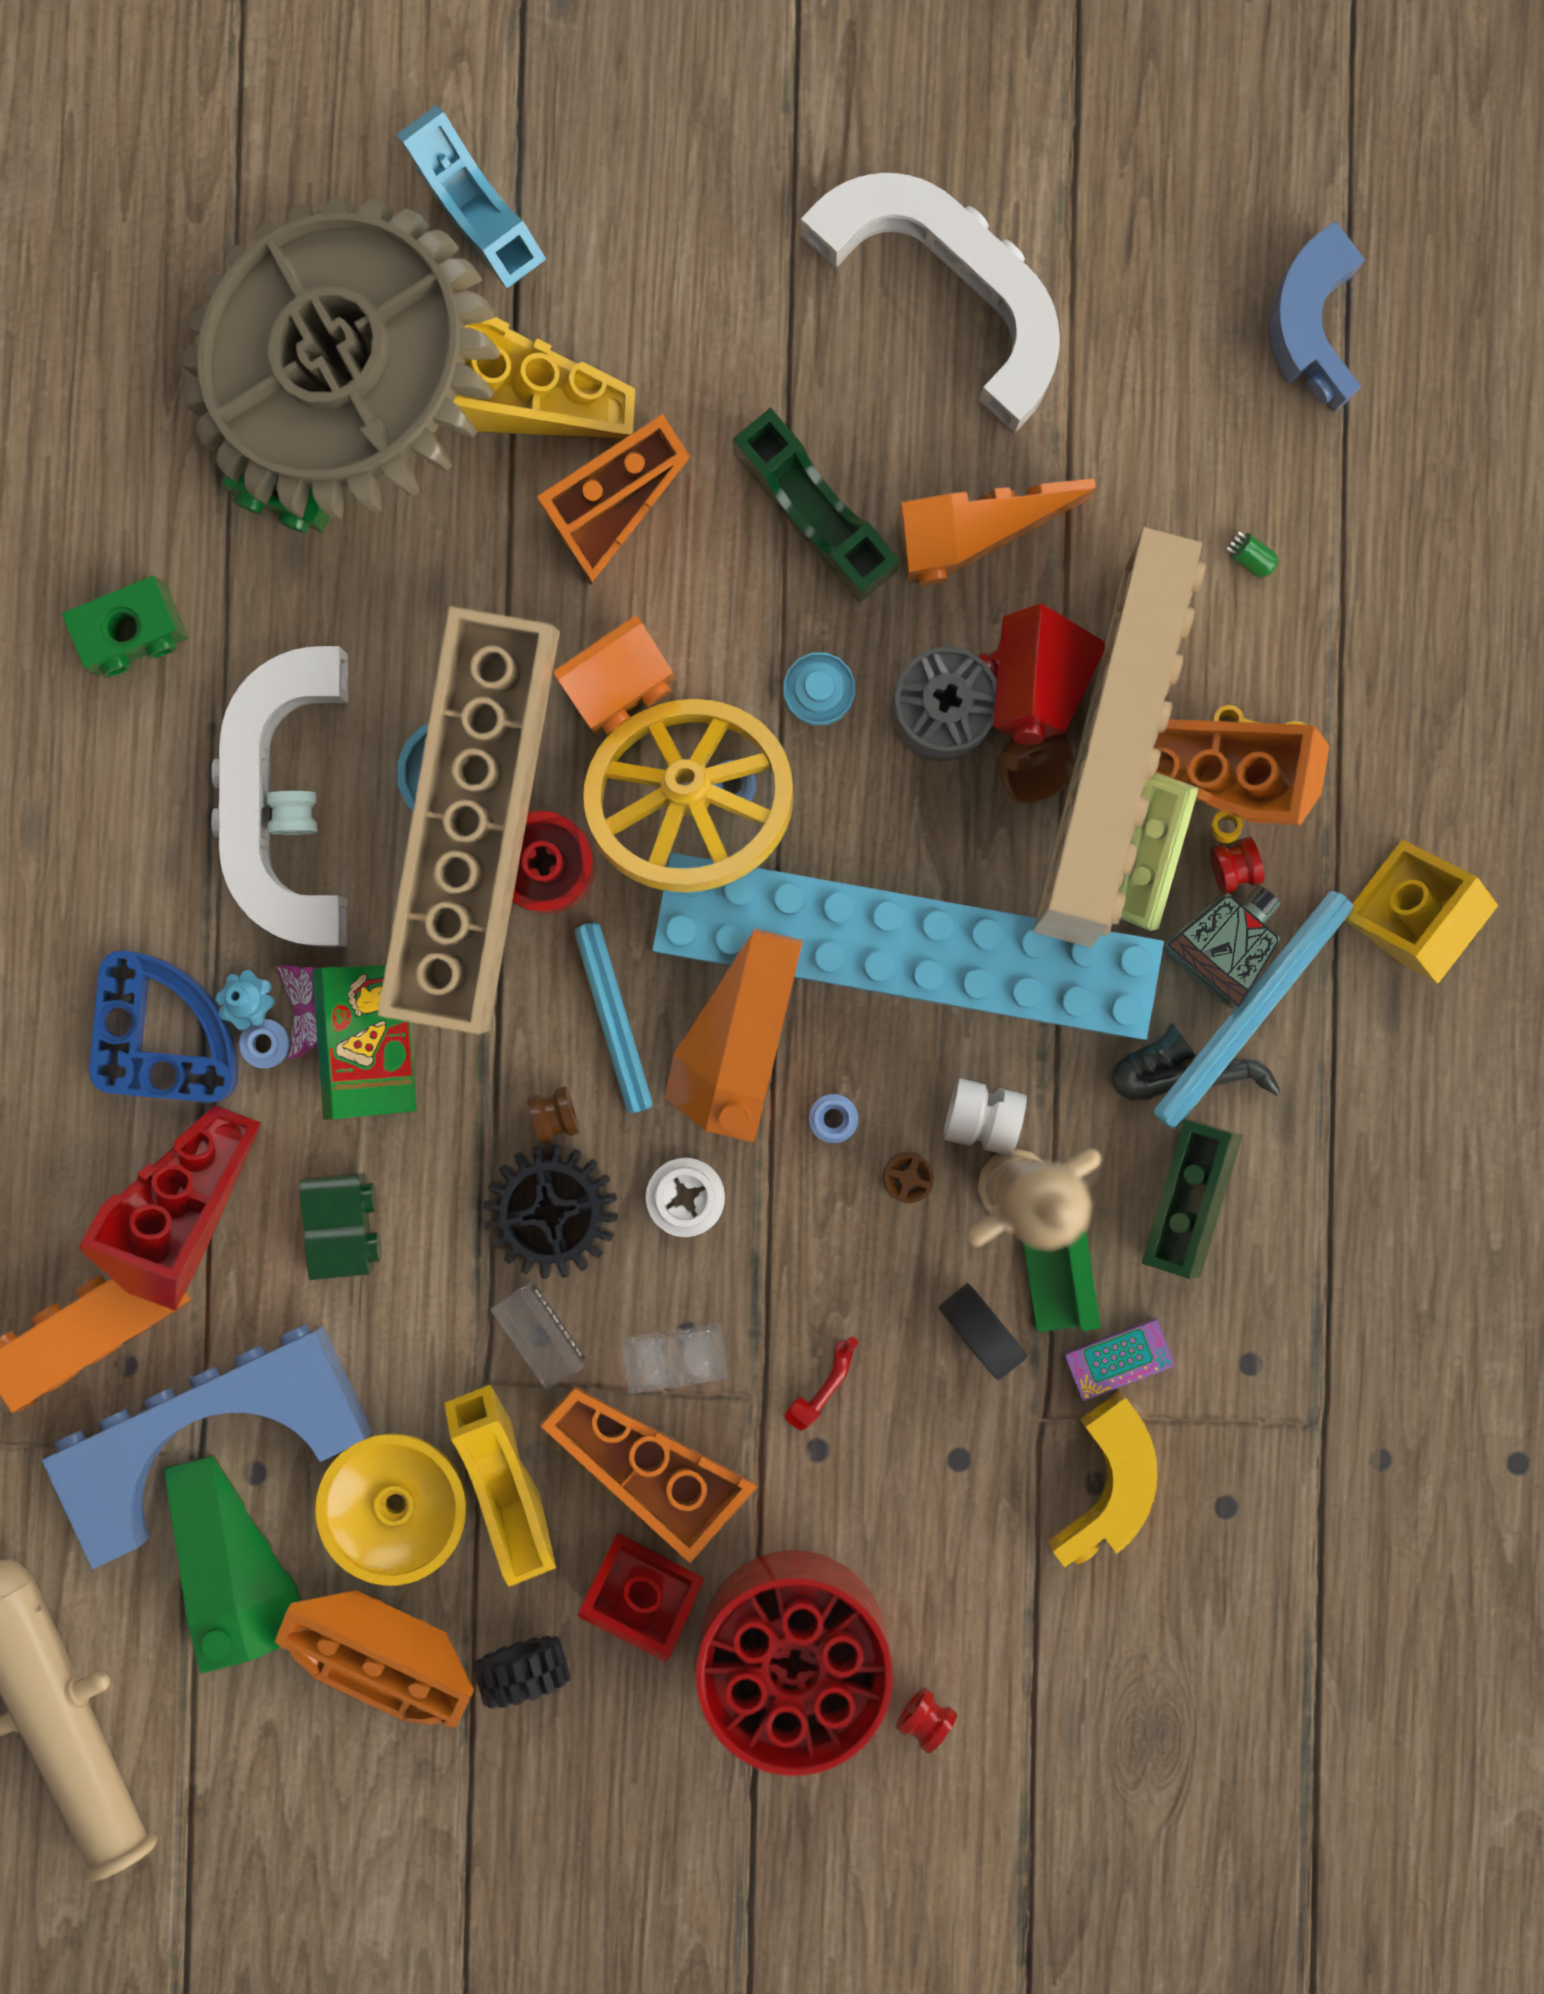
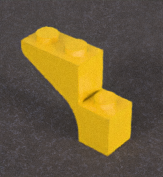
[444,1385,556,1587]

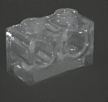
[621,1322,730,1394]

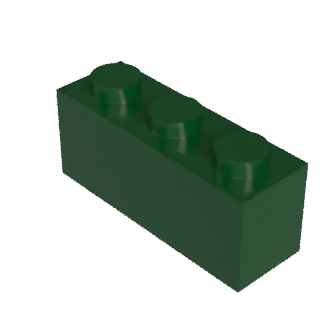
[1141,1119,1243,1279]

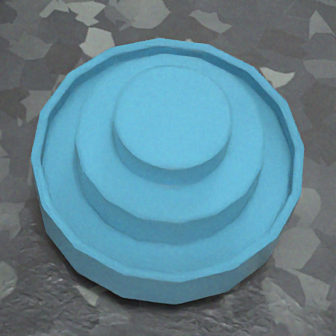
[783,652,855,726]

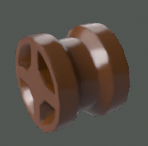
[527,1086,580,1145]
[883,1152,934,1203]

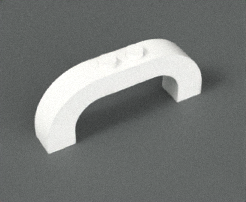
[800,173,1060,433]
[211,646,348,947]

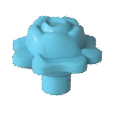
[215,970,275,1031]

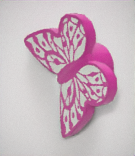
[275,964,318,1059]

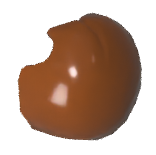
[998,734,1075,804]

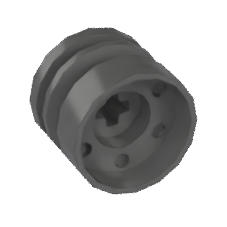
[890,646,997,762]

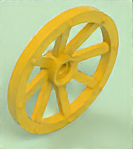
[583,699,794,892]

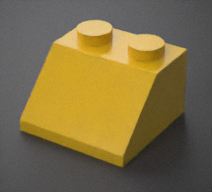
[1345,839,1498,984]

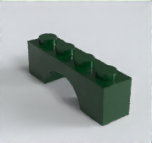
[732,407,900,603]

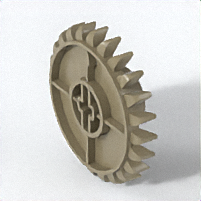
[182,197,499,520]

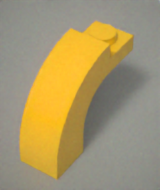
[1047,1390,1157,1568]

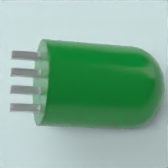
[1227,531,1278,578]

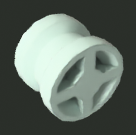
[266,791,318,835]

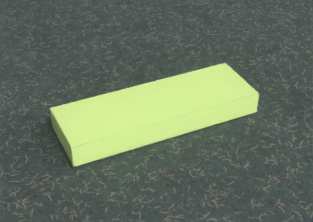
[1118,772,1199,931]

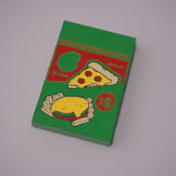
[312,965,417,1120]

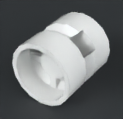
[943,1078,1027,1156]

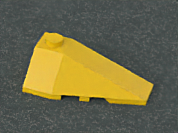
[439,317,635,438]

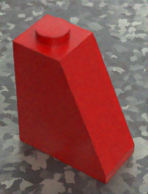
[993,603,1105,745]

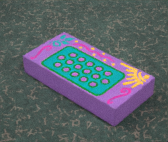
[1063,1318,1175,1401]

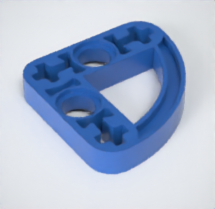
[89,951,238,1103]

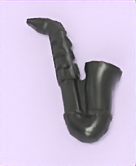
[1112,1023,1280,1100]

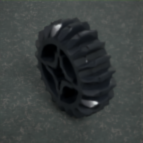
[484,1144,619,1279]

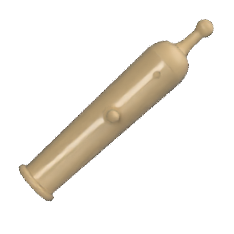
[967,1148,1101,1250]
[0,1559,158,1882]

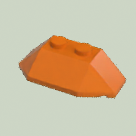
[275,1590,474,1728]

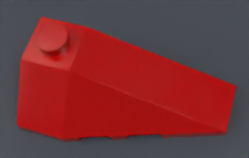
[79,1105,261,1311]

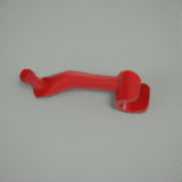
[784,1337,858,1431]

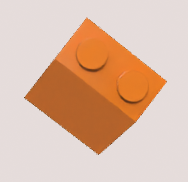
[553,615,675,735]

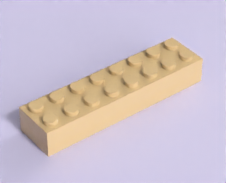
[1033,527,1206,948]
[378,606,560,1034]

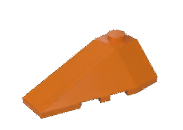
[896,478,1096,586]
[664,929,803,1143]

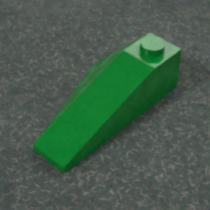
[164,1455,301,1674]

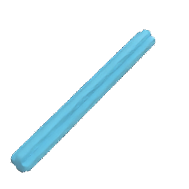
[1153,891,1353,1129]

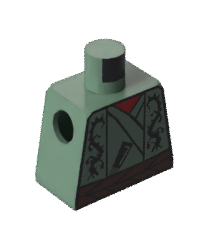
[1163,885,1281,1008]

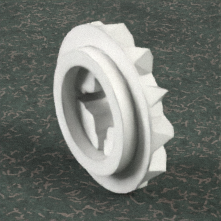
[646,1157,725,1237]

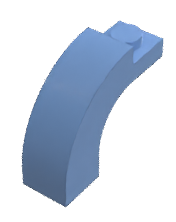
[1270,221,1365,411]

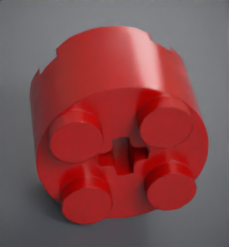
[512,811,596,914]

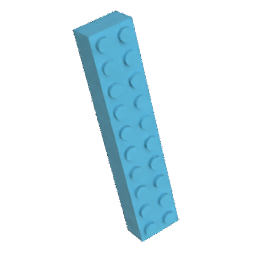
[653,852,1164,1040]

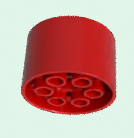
[696,1550,893,1776]

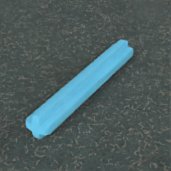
[574,922,653,1113]

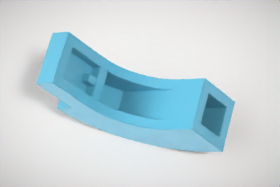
[396,105,546,288]

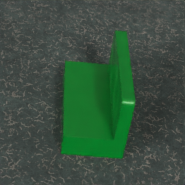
[1022,1229,1101,1332]

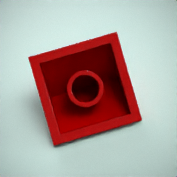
[577,1533,705,1663]

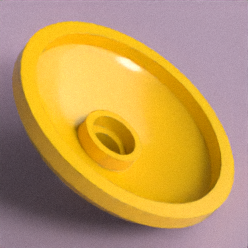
[315,1433,467,1586]

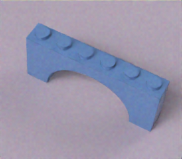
[42,1324,373,1569]

